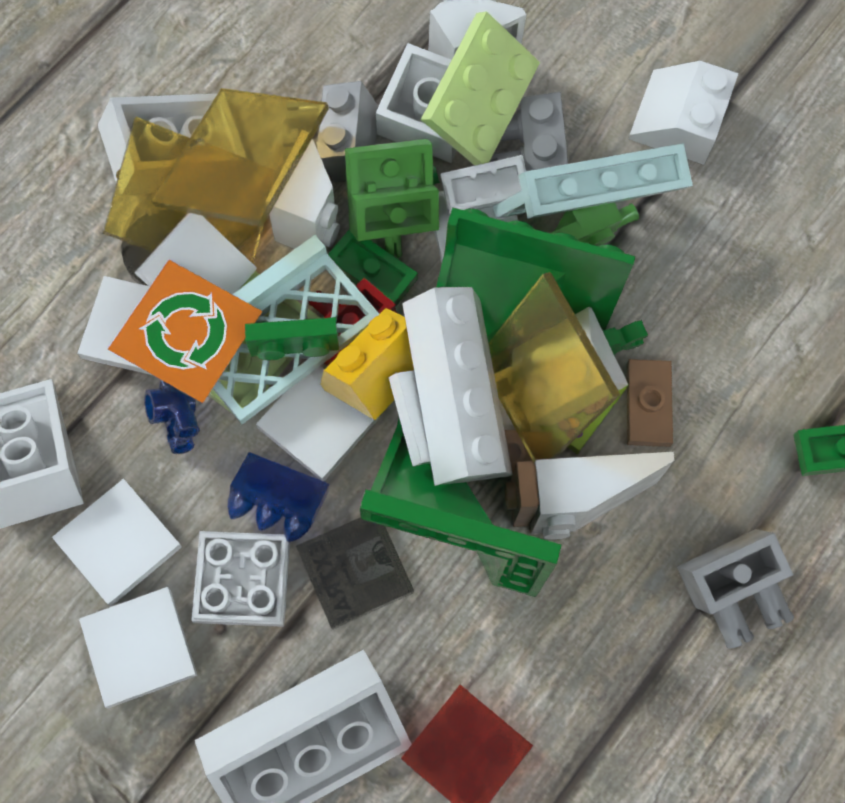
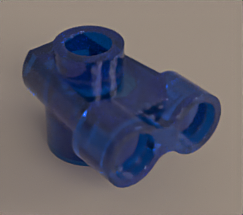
[144,380,200,454]

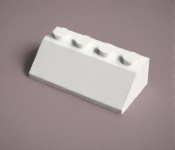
[402,287,513,486]
[195,649,413,803]

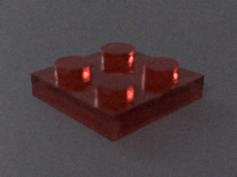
[400,684,533,803]

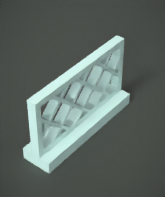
[493,143,693,219]
[213,235,379,424]

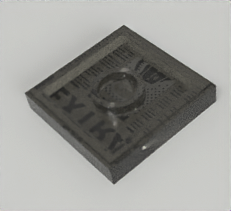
[296,517,414,630]

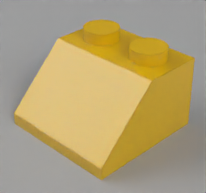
[320,308,414,420]

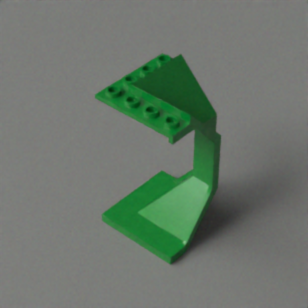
[360,207,636,597]

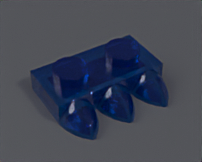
[227,452,330,543]

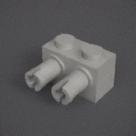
[283,81,379,182]
[490,92,569,171]
[677,529,794,649]

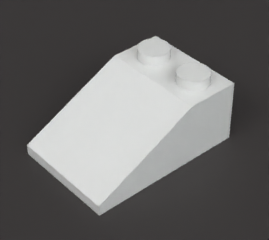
[98,93,249,197]
[0,379,84,529]
[530,452,675,540]

